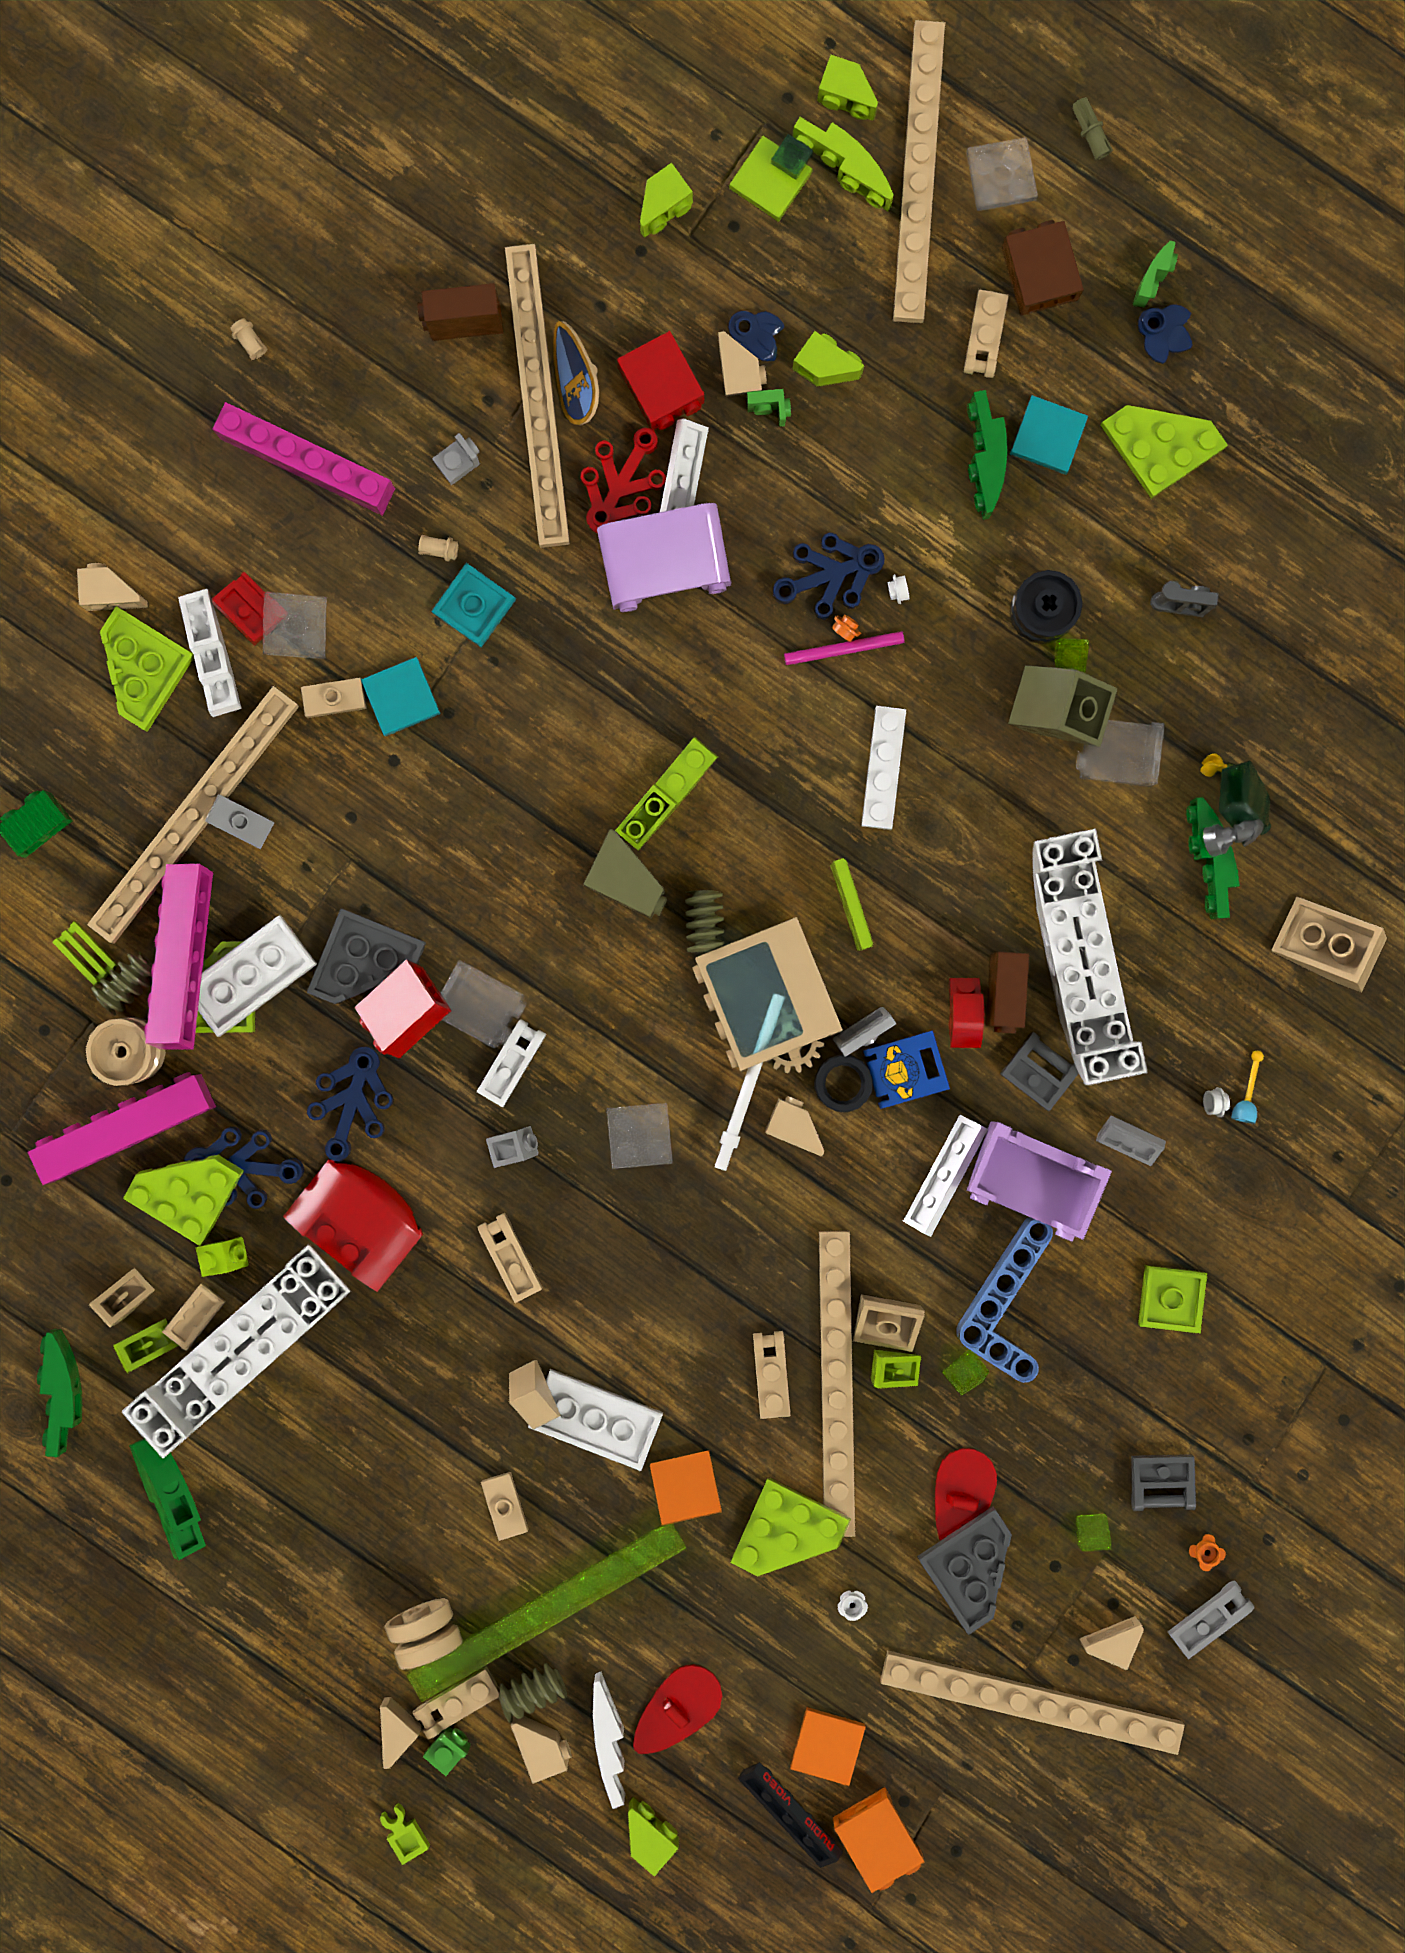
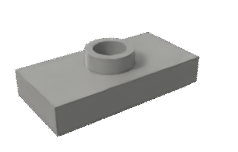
[205,794,274,849]
[833,1007,896,1057]
[1096,1116,1166,1166]

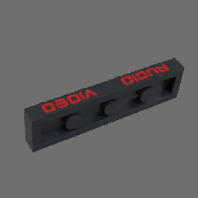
[738,1762,843,1868]

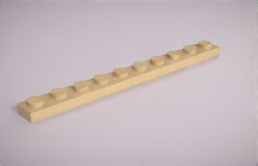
[893,20,945,323]
[505,244,570,548]
[87,686,299,944]
[819,1231,855,1537]
[880,1651,1185,1755]

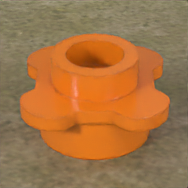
[831,614,861,642]
[1189,1534,1226,1571]

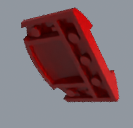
[283,1159,423,1292]

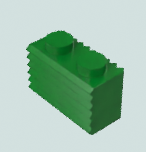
[0,790,73,858]

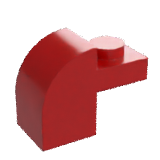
[948,978,984,1048]

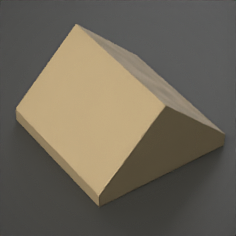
[853,1294,925,1352]

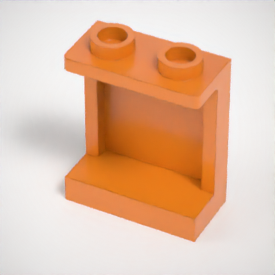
[833,1787,925,1893]

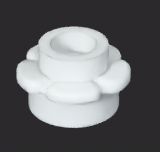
[888,575,909,604]
[1203,1087,1230,1117]
[838,1591,868,1621]

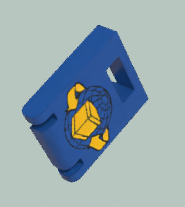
[863,1030,950,1109]

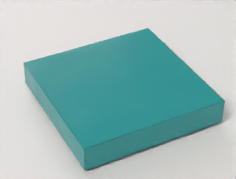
[1010,395,1088,475]
[431,563,516,648]
[361,657,441,737]

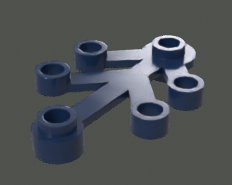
[773,533,885,619]
[307,1047,394,1161]
[184,1126,304,1209]

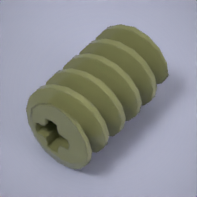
[685,890,725,953]
[91,952,153,1016]
[499,1663,567,1723]

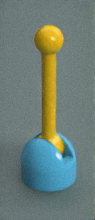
[1231,1050,1264,1124]

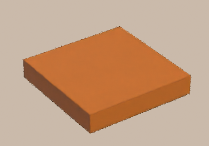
[650,1450,722,1526]
[790,1707,866,1786]

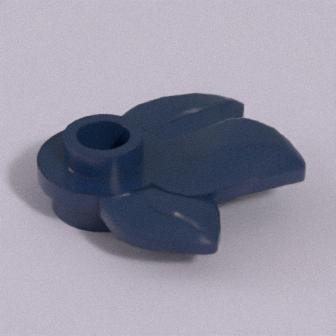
[1138,305,1193,364]
[728,311,784,361]

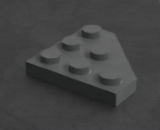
[307,909,427,1004]
[917,1506,1012,1635]

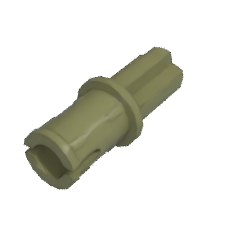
[1072,97,1113,161]

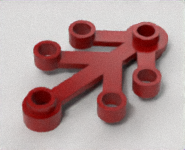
[580,428,666,533]

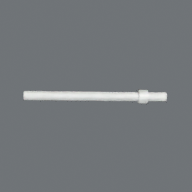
[715,994,785,1171]

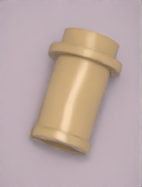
[231,318,267,360]
[418,535,458,562]

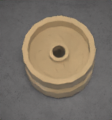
[86,1017,166,1086]
[384,1598,463,1669]

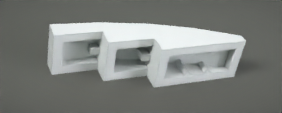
[178,589,241,717]
[593,1672,625,1809]

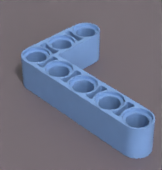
[956,1217,1053,1382]

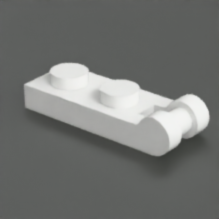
[477,1019,547,1107]

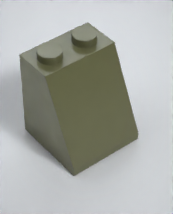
[1008,666,1118,747]
[583,829,667,919]

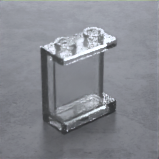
[1076,720,1165,787]
[441,960,527,1048]

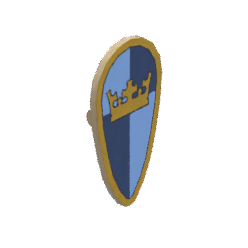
[553,321,599,425]

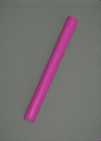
[784,631,904,666]

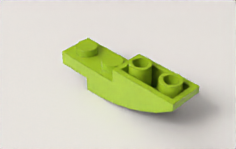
[793,117,894,211]
[615,737,718,850]

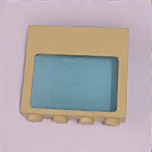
[692,917,843,1072]

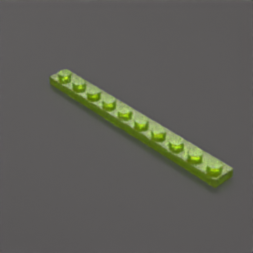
[407,1523,686,1702]

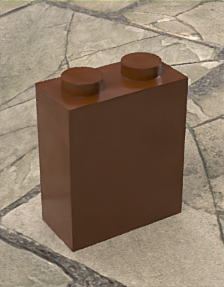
[1002,220,1084,316]
[417,283,504,341]
[986,952,1029,1033]

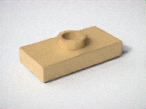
[301,678,367,718]
[162,1283,226,1351]
[481,1471,529,1541]

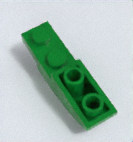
[967,390,1007,520]
[1186,797,1240,920]
[37,1328,82,1457]
[129,1438,206,1560]

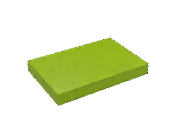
[830,858,873,951]

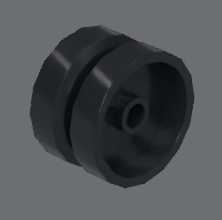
[1009,570,1083,644]

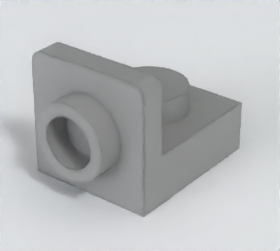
[432,433,480,486]
[486,1126,538,1168]

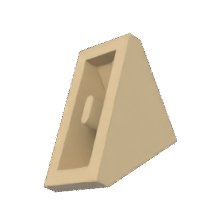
[89,1268,155,1327]
[509,1360,561,1429]
[1080,1616,1144,1670]
[380,1697,422,1769]

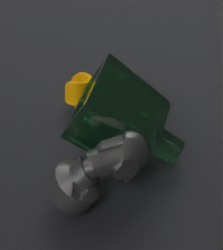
[1200,753,1271,857]

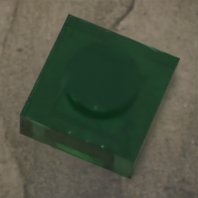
[771,134,813,180]

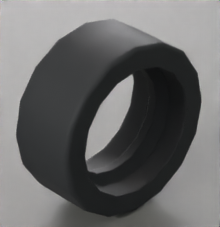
[814,1055,873,1112]

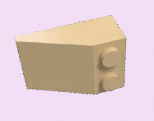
[1271,897,1387,993]

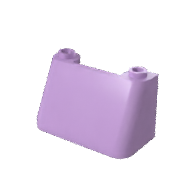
[597,503,731,612]
[967,1121,1112,1242]

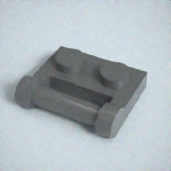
[1150,581,1219,617]
[1000,1031,1079,1111]
[1131,1454,1196,1511]

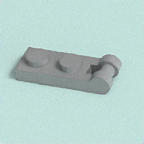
[1167,1581,1254,1660]

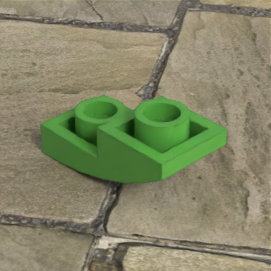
[1133,241,1178,308]

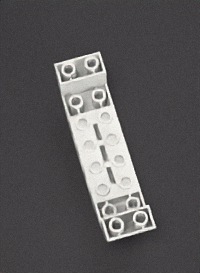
[1033,829,1147,1085]
[122,1245,350,1458]

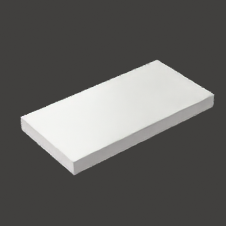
[198,915,317,1037]
[528,1369,663,1471]

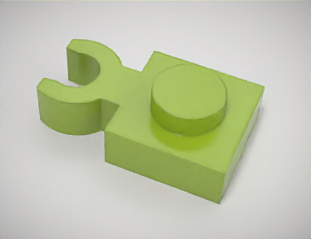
[380,1803,430,1865]

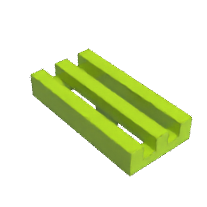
[52,921,118,986]

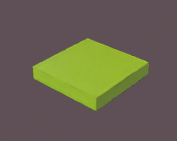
[729,136,813,222]
[1138,1265,1207,1334]

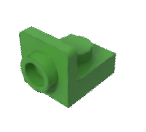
[746,389,791,427]
[423,1726,471,1776]

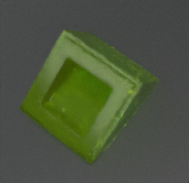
[1055,638,1089,673]
[942,1350,989,1396]
[1076,1514,1112,1551]

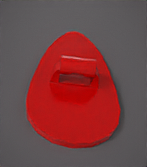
[935,1448,997,1541]
[633,1664,722,1754]

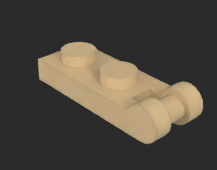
[963,289,1009,378]
[477,1213,543,1303]
[753,1331,791,1419]
[412,1666,500,1739]

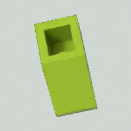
[817,55,878,121]
[640,163,693,238]
[792,331,864,387]
[628,1797,679,1877]

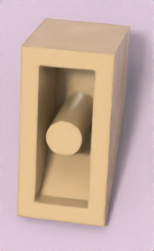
[718,331,767,396]
[77,563,148,611]
[765,1096,824,1157]
[511,1716,572,1783]

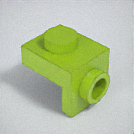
[195,1237,249,1277]

